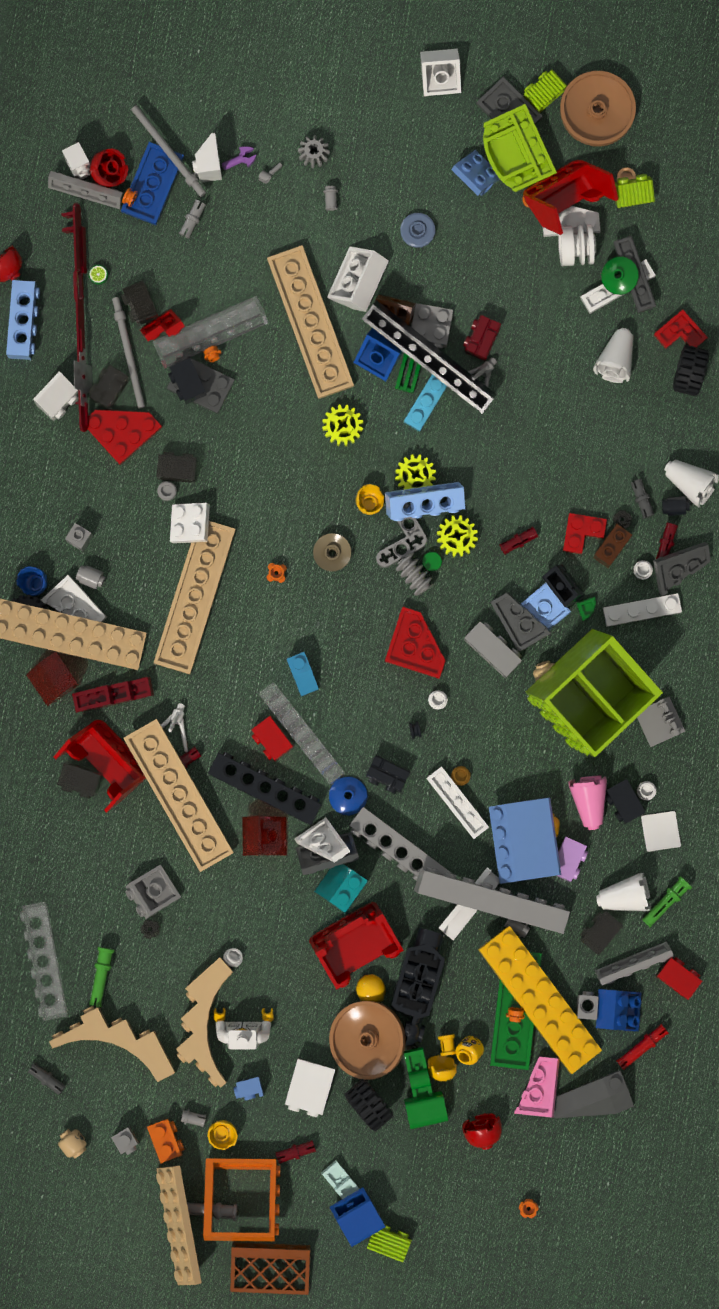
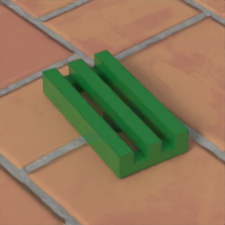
[395,353,421,393]

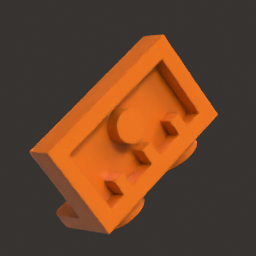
[147,1118,185,1163]

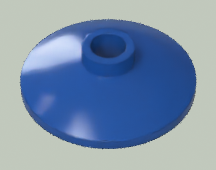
[329,777,367,815]

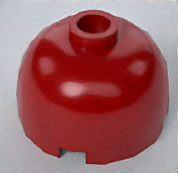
[89,148,128,187]
[0,245,22,282]
[462,1113,502,1150]

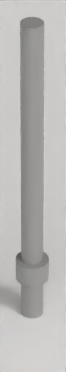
[131,105,206,197]
[112,297,145,408]

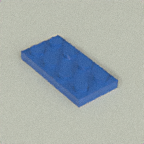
[121,142,184,225]

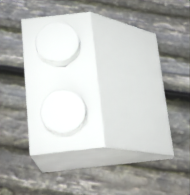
[420,49,461,96]
[192,133,222,183]
[33,372,79,421]

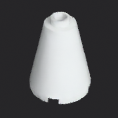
[593,328,634,383]
[664,459,719,508]
[596,873,651,911]

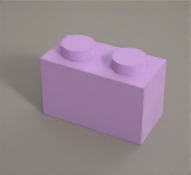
[557,837,588,882]

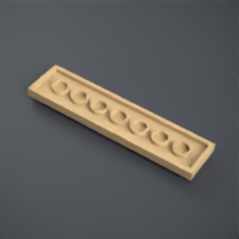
[267,245,354,399]
[154,521,236,675]
[0,599,147,670]
[123,719,234,872]

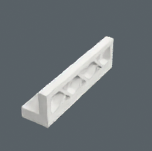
[438,868,500,940]

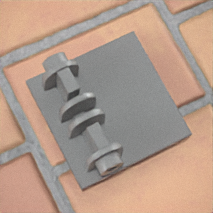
[637,697,686,747]

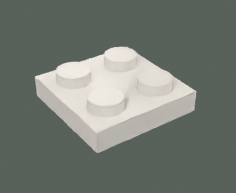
[170,503,210,543]

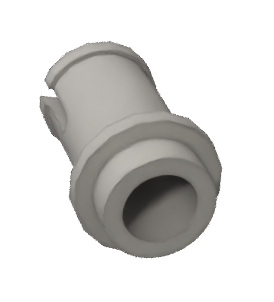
[323,186,338,211]
[504,919,530,938]
[181,1109,206,1127]

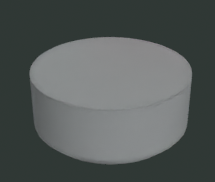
[157,481,177,501]

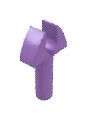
[222,147,257,170]

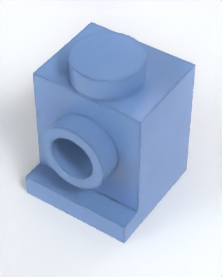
[233,1076,264,1100]

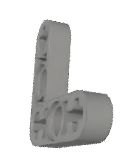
[376,503,427,568]

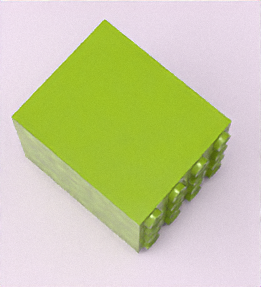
[525,629,663,757]

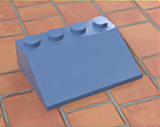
[489,798,561,884]

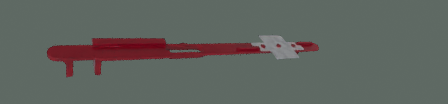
[61,203,93,432]

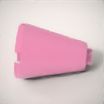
[568,776,607,830]

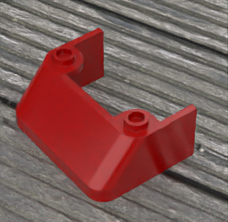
[523,160,619,235]
[54,720,146,813]

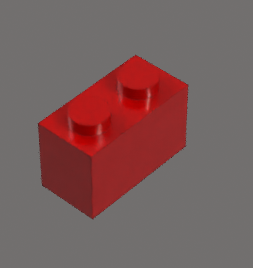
[251,716,293,761]
[656,957,702,1000]

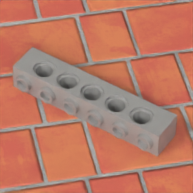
[349,807,453,881]

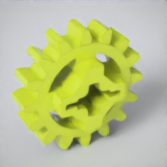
[322,404,363,446]
[395,454,436,490]
[437,516,478,557]

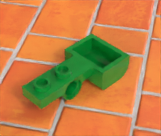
[404,1047,448,1129]

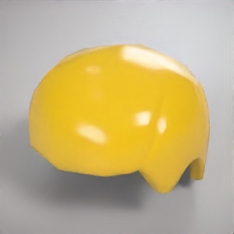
[356,484,384,515]
[356,974,386,1003]
[427,1055,457,1081]
[207,1120,238,1150]

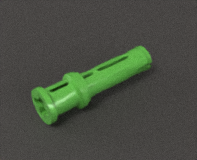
[642,876,692,928]
[89,947,115,1007]

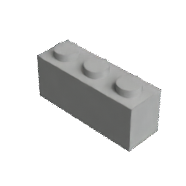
[464,622,522,679]

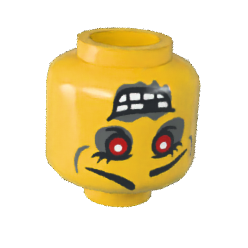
[455,1036,484,1065]

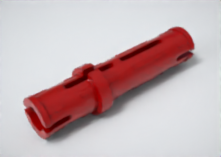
[616,1024,669,1070]

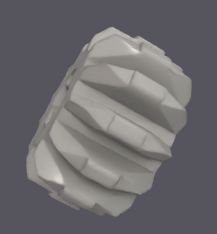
[298,135,330,168]

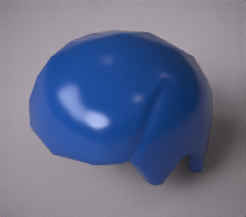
[16,566,47,596]

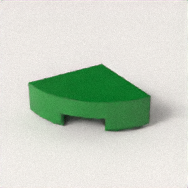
[576,597,596,621]

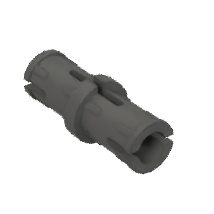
[630,479,655,519]
[28,1062,66,1096]

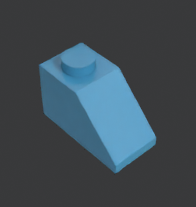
[287,652,319,696]

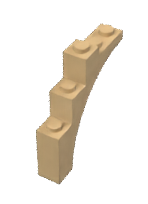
[176,957,233,1088]
[49,1006,176,1082]

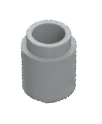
[76,565,106,590]

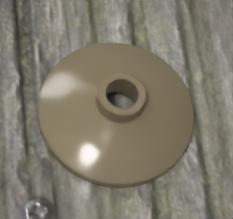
[313,533,351,572]

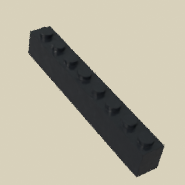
[362,300,497,413]

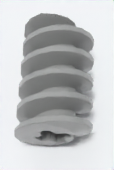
[396,552,435,596]

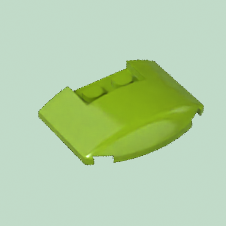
[483,104,557,192]

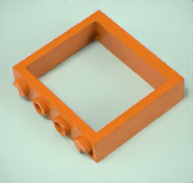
[203,1158,280,1241]

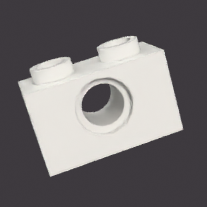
[62,142,90,180]

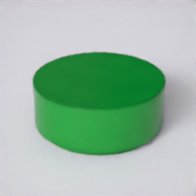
[422,552,442,572]

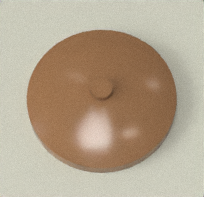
[560,71,636,146]
[329,1001,406,1080]

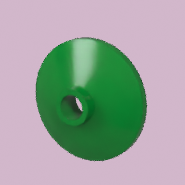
[601,257,639,295]

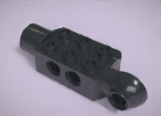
[391,928,445,1046]

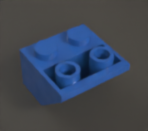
[596,989,641,1032]
[330,1187,386,1247]

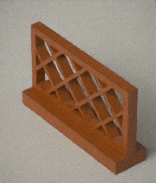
[230,1242,310,1295]

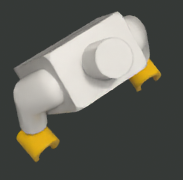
[214,1008,274,1049]

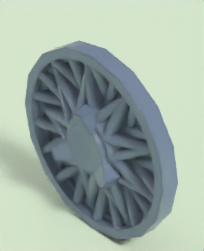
[400,213,435,248]

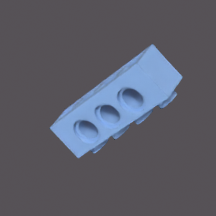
[6,280,40,360]
[385,482,465,521]

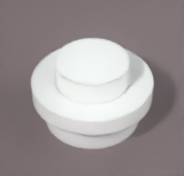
[633,560,653,580]
[428,690,448,710]
[637,781,656,801]
[223,948,243,967]

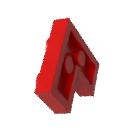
[140,309,185,341]
[654,310,708,349]
[563,513,607,554]

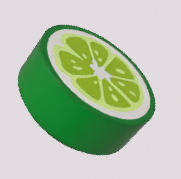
[89,265,108,285]

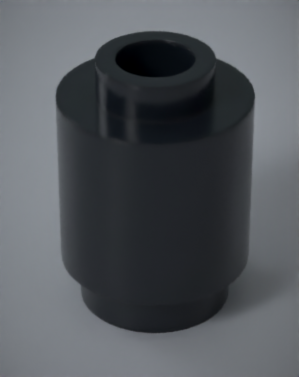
[662,496,690,516]

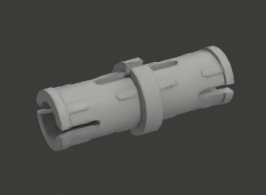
[179,200,206,239]

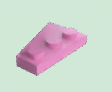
[514,1057,560,1118]

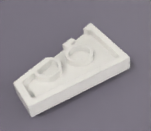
[543,206,600,237]
[41,575,107,622]
[294,817,350,863]

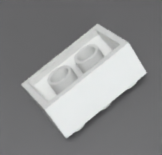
[327,247,389,312]

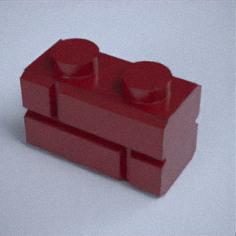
[463,315,501,361]

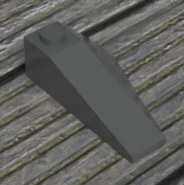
[554,1070,634,1118]

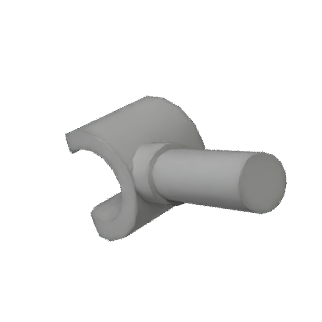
[258,163,282,184]

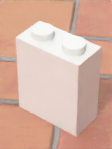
[285,1059,335,1118]

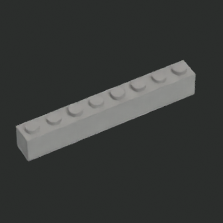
[414,867,570,934]

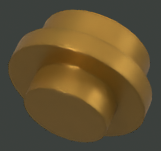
[451,766,470,786]

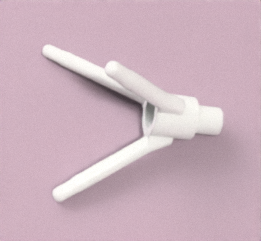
[161,703,188,752]

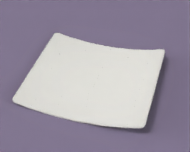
[641,811,681,852]

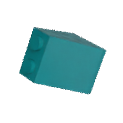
[314,864,368,914]

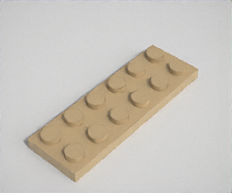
[156,1165,202,1285]

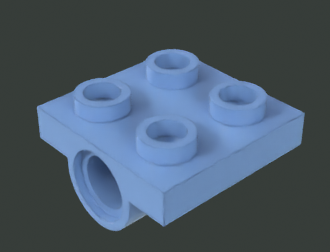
[451,150,499,196]

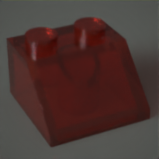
[26,652,79,707]
[242,816,287,856]

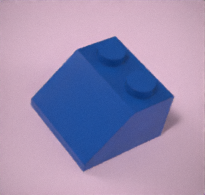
[353,328,403,381]

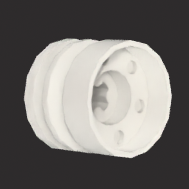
[558,224,596,266]

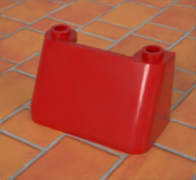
[309,902,404,990]

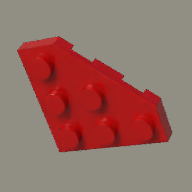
[87,410,162,465]
[385,607,445,679]

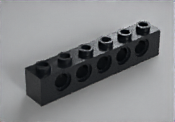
[208,752,322,826]

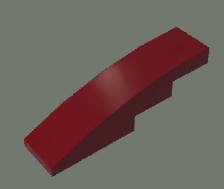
[72,677,154,713]

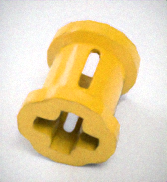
[438,1034,456,1056]

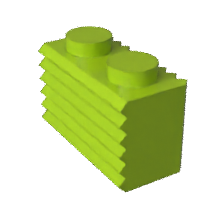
[524,70,567,113]
[615,174,655,208]
[367,1224,412,1262]

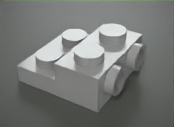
[412,303,453,350]
[125,865,181,919]

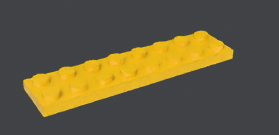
[478,926,602,1074]

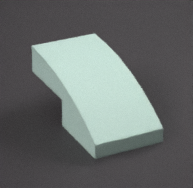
[321,1160,359,1199]

